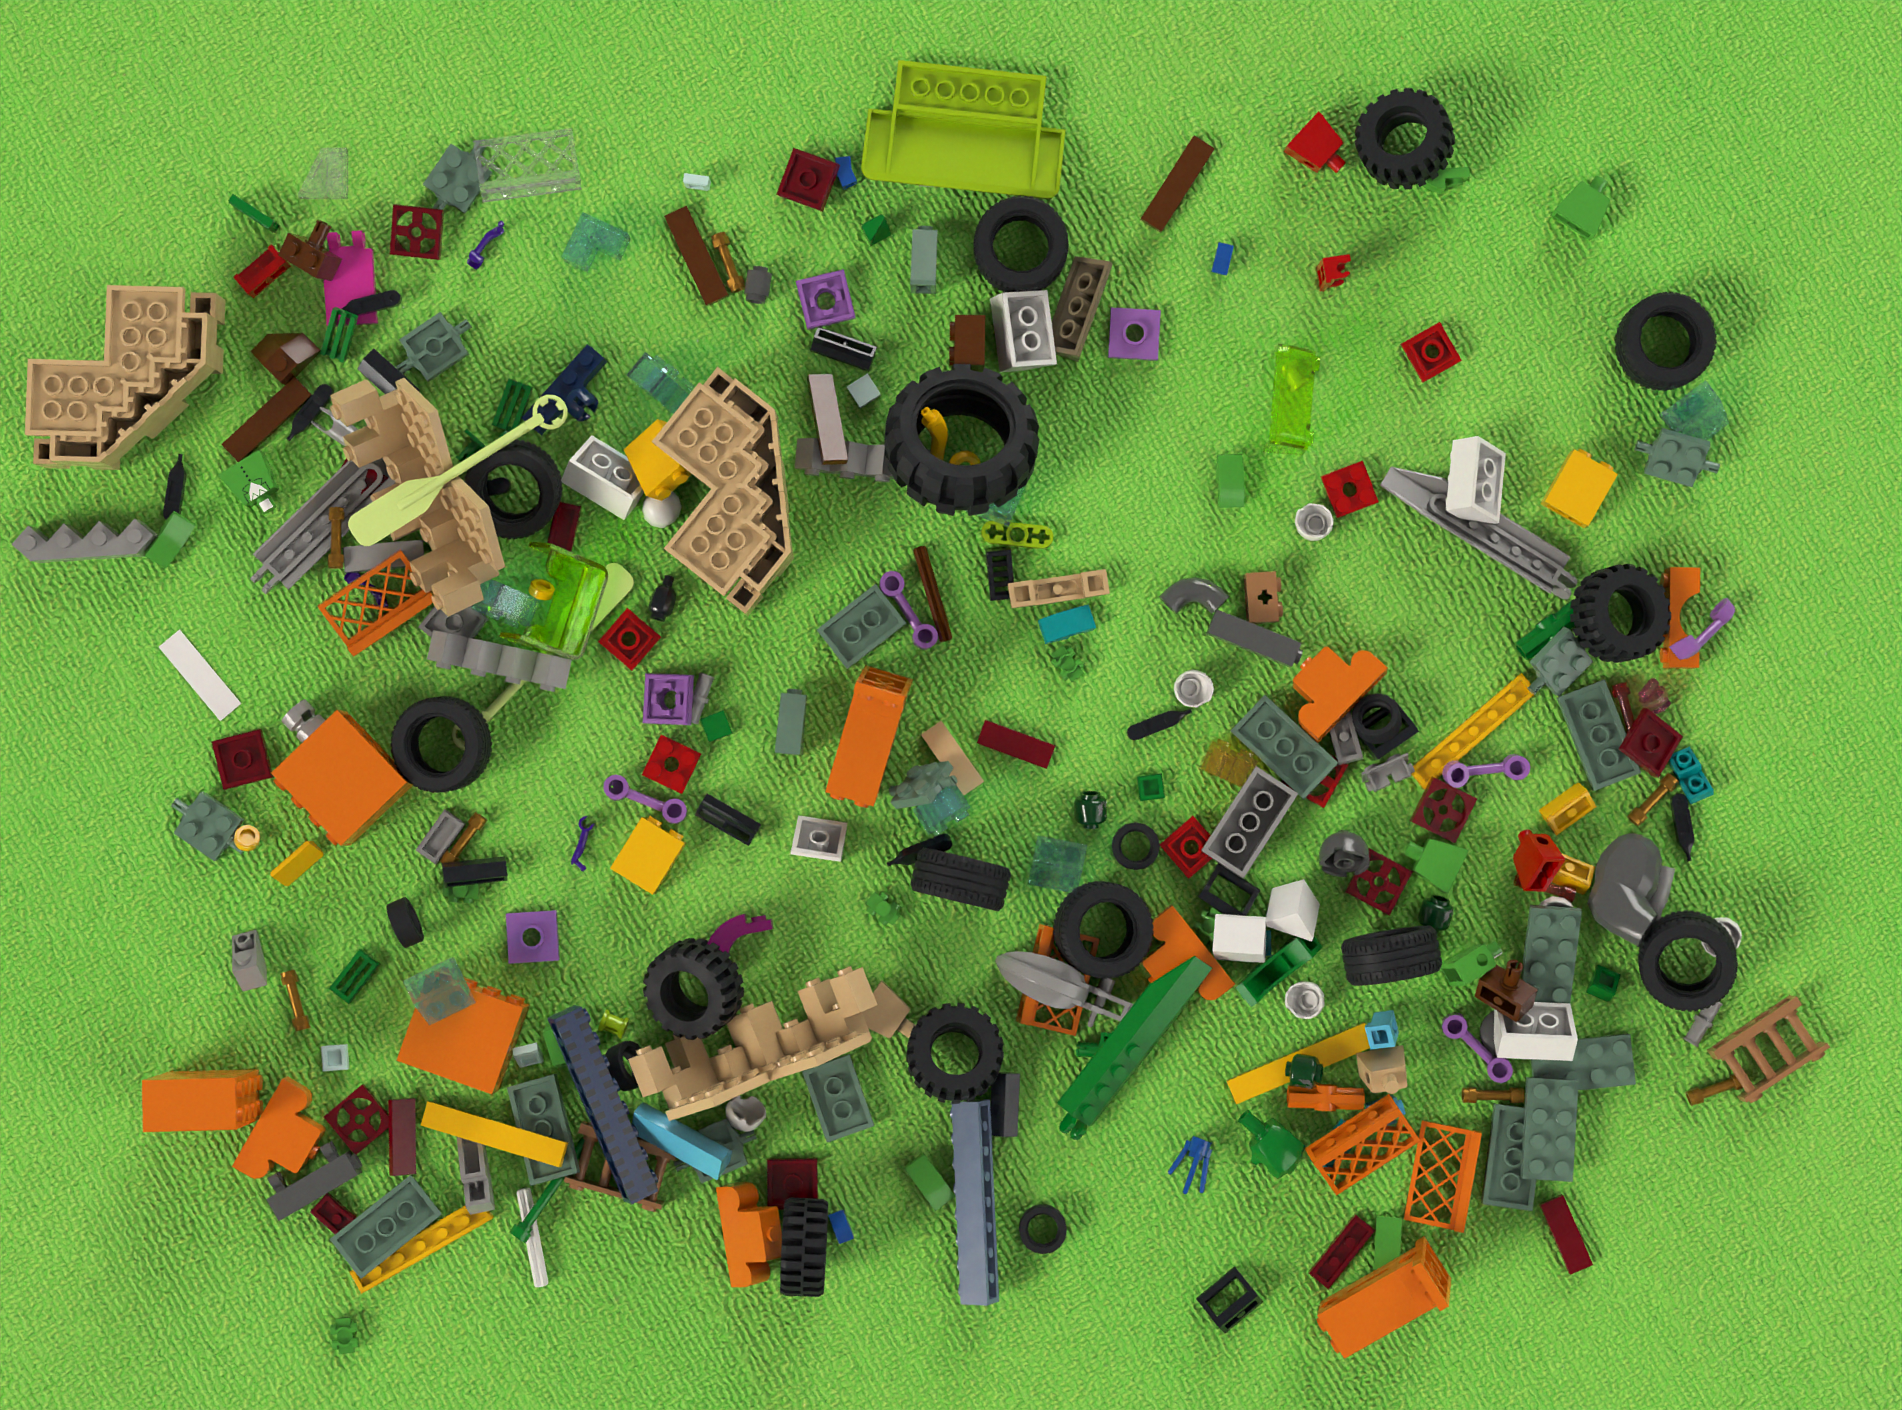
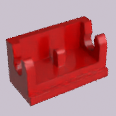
[233,245,291,299]
[1316,254,1351,292]

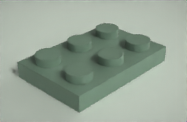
[817,584,906,670]
[802,1054,874,1143]

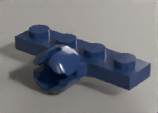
[522,344,608,436]

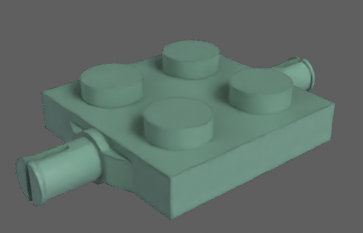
[423,141,493,214]
[396,312,472,382]
[1634,428,1720,487]
[1527,627,1593,697]
[889,761,957,809]
[171,791,244,861]
[674,1118,757,1184]

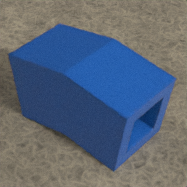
[835,156,857,190]
[1211,242,1234,275]
[828,1210,854,1244]

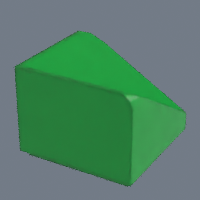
[861,214,891,247]

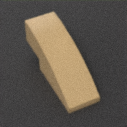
[921,721,984,796]

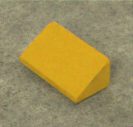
[1539,783,1597,836]
[270,841,324,886]
[1552,853,1595,895]

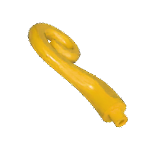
[921,407,981,465]

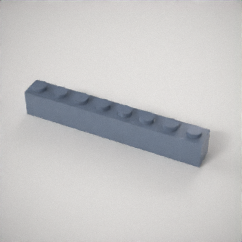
[950,1099,999,1306]

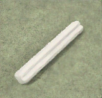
[517,1188,548,1287]

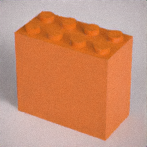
[271,710,413,846]
[396,969,530,1094]
[142,1069,263,1132]

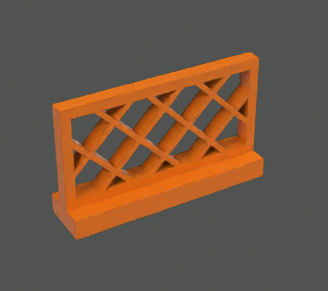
[317,549,434,657]
[1015,924,1100,1036]
[1305,1094,1420,1196]
[1404,1120,1482,1233]

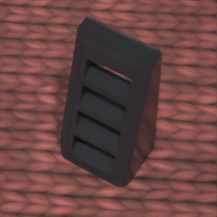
[985,547,1014,601]

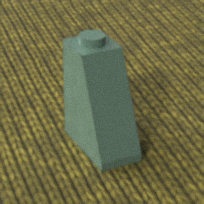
[910,226,938,294]
[775,689,807,755]

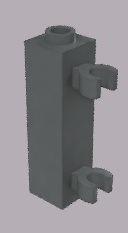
[1206,610,1303,668]
[266,1141,362,1221]

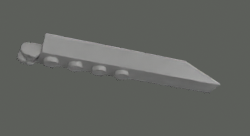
[250,458,396,594]
[1380,467,1578,600]

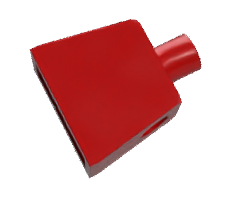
[1284,111,1346,174]
[1513,829,1565,892]

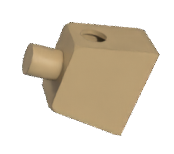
[862,980,916,1038]
[1356,1045,1408,1094]

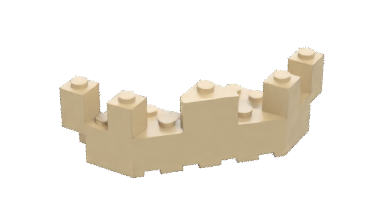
[25,285,225,470]
[652,367,794,616]
[330,378,505,617]
[628,966,877,1121]

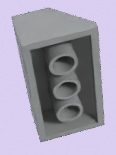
[1201,766,1298,878]

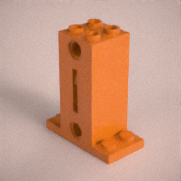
[825,665,913,808]
[1316,1236,1451,1359]

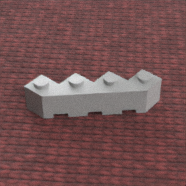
[795,438,930,482]
[12,519,158,563]
[427,630,572,692]

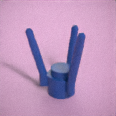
[1168,1136,1212,1194]

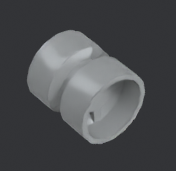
[281,699,325,743]

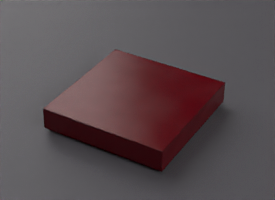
[776,148,840,212]
[1618,708,1683,778]
[211,729,274,790]
[767,1158,818,1210]

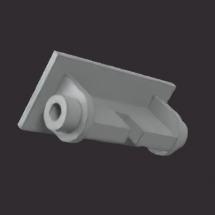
[1362,753,1415,792]

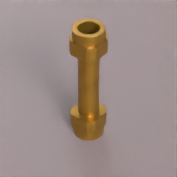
[711,232,745,293]
[328,507,345,569]
[1627,773,1679,826]
[440,812,488,863]
[280,969,310,1031]
[1686,1074,1743,1106]
[1462,1087,1524,1103]

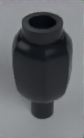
[649,575,676,622]

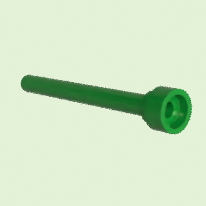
[509,1137,585,1244]

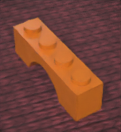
[1660,567,1700,669]

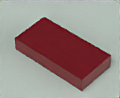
[546,502,582,555]

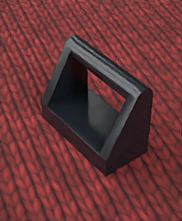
[1356,699,1419,760]
[1197,863,1260,916]
[1196,1266,1263,1333]

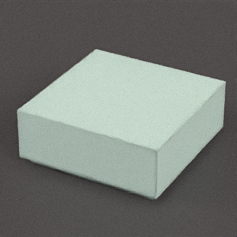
[683,173,711,191]
[847,373,881,409]
[512,1042,544,1068]
[321,1044,349,1071]

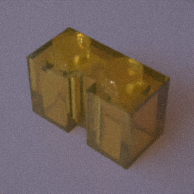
[1198,739,1258,788]

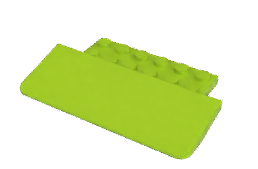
[861,60,1066,199]

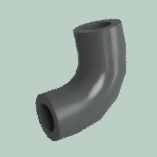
[1159,577,1229,614]

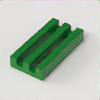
[228,194,280,233]
[320,307,358,363]
[492,378,533,432]
[329,949,380,1004]

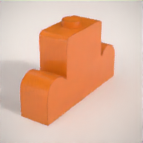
[1293,647,1388,743]
[1141,905,1235,1000]
[232,1076,326,1179]
[716,1182,782,1287]

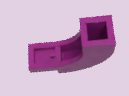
[708,913,774,954]

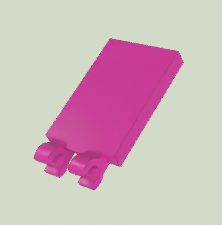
[324,230,378,327]

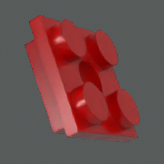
[1400,322,1462,383]
[1321,461,1379,519]
[598,608,661,671]
[642,735,701,794]
[1160,816,1212,879]

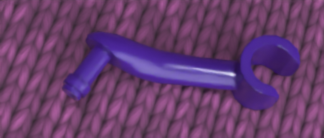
[467,221,504,270]
[344,572,388,607]
[571,816,595,872]

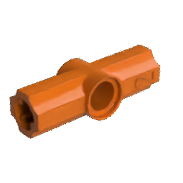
[1287,1084,1365,1111]

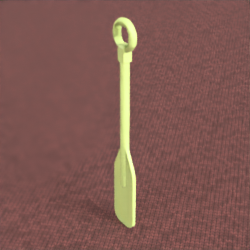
[348,395,568,546]
[452,563,634,751]

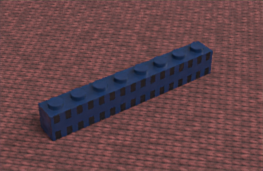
[547,1005,658,1205]

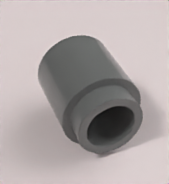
[744,266,772,304]

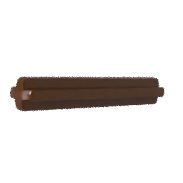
[913,546,952,642]

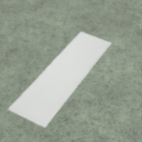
[159,629,241,721]

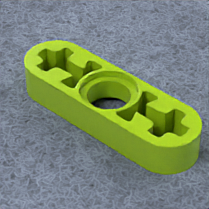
[981,521,1053,549]

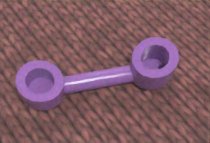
[879,571,938,650]
[1669,598,1735,660]
[1442,754,1530,788]
[603,775,687,824]
[1442,1012,1513,1083]

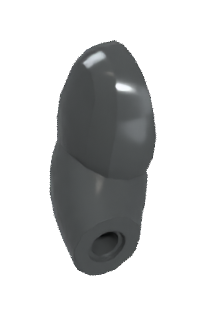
[1587,833,1662,947]

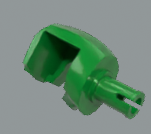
[1238,1110,1305,1179]

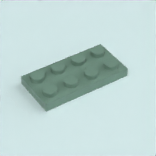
[1556,680,1641,791]
[1231,695,1339,800]
[1521,905,1582,1003]
[1530,1034,1636,1090]
[507,1074,580,1186]
[1521,1077,1579,1182]
[1481,1103,1536,1211]
[330,1175,442,1279]

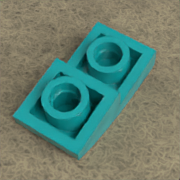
[1038,604,1096,644]
[1668,746,1714,804]

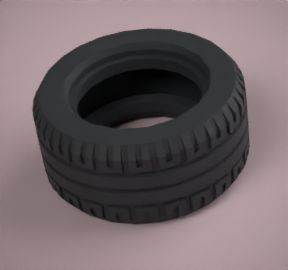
[974,196,1069,292]
[1615,292,1717,391]
[464,439,563,539]
[390,696,492,793]
[910,847,1011,911]
[1053,881,1154,979]
[1638,910,1738,1012]
[1341,926,1442,986]

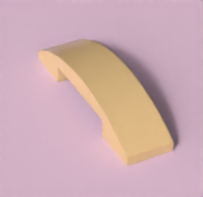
[1007,569,1110,608]

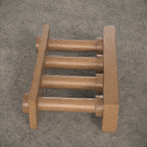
[1707,995,1830,1103]
[564,1121,677,1212]

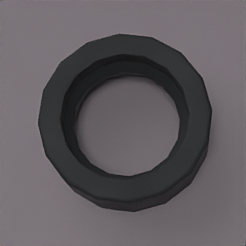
[1352,693,1402,744]
[1111,822,1160,870]
[386,897,424,948]
[605,1041,641,1091]
[1019,1204,1067,1254]

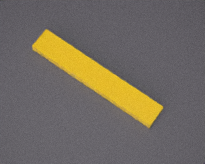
[1411,673,1534,789]
[1226,1022,1370,1105]
[420,1101,569,1167]
[349,1206,494,1294]

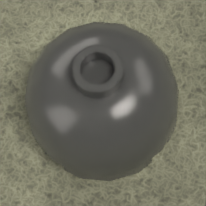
[1319,830,1370,877]

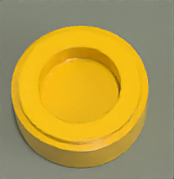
[528,579,555,600]
[234,825,260,851]

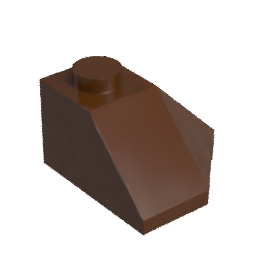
[251,333,321,385]

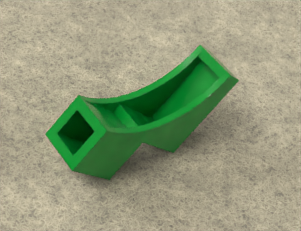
[1235,936,1323,1007]

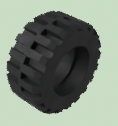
[1355,88,1455,190]
[1570,564,1671,663]
[643,938,744,1040]
[906,1003,1004,1104]
[780,1198,828,1297]

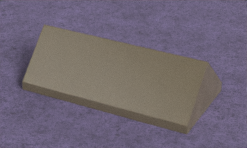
[1052,256,1113,362]

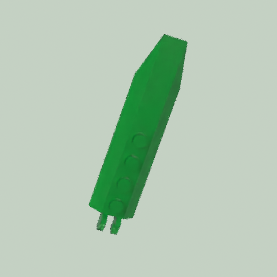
[1057,956,1212,1141]

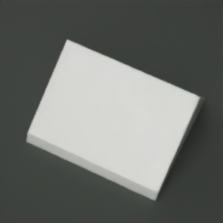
[791,815,847,862]
[1266,879,1320,941]
[1213,914,1266,963]

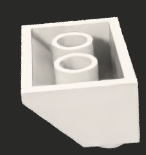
[990,290,1057,372]
[561,435,644,520]
[1446,436,1506,524]
[1494,1002,1578,1061]

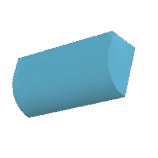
[632,1102,732,1180]

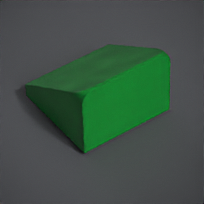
[1586,964,1621,1002]

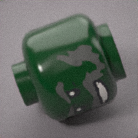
[1074,791,1107,829]
[1418,895,1454,934]
[1285,1054,1323,1089]

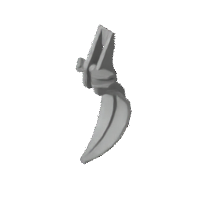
[995,951,1133,1028]

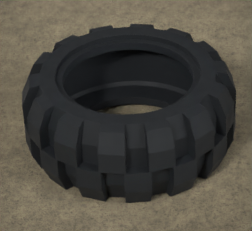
[884,364,1040,516]

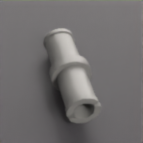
[691,672,715,724]
[1683,1002,1723,1047]

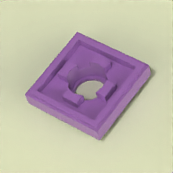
[796,269,856,330]
[1108,307,1161,361]
[643,673,694,725]
[506,910,560,964]

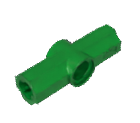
[1514,601,1575,660]

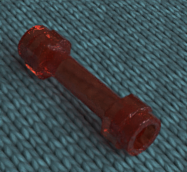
[1612,682,1635,735]
[1514,873,1576,903]

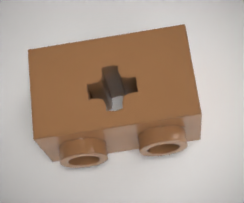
[1244,571,1283,624]

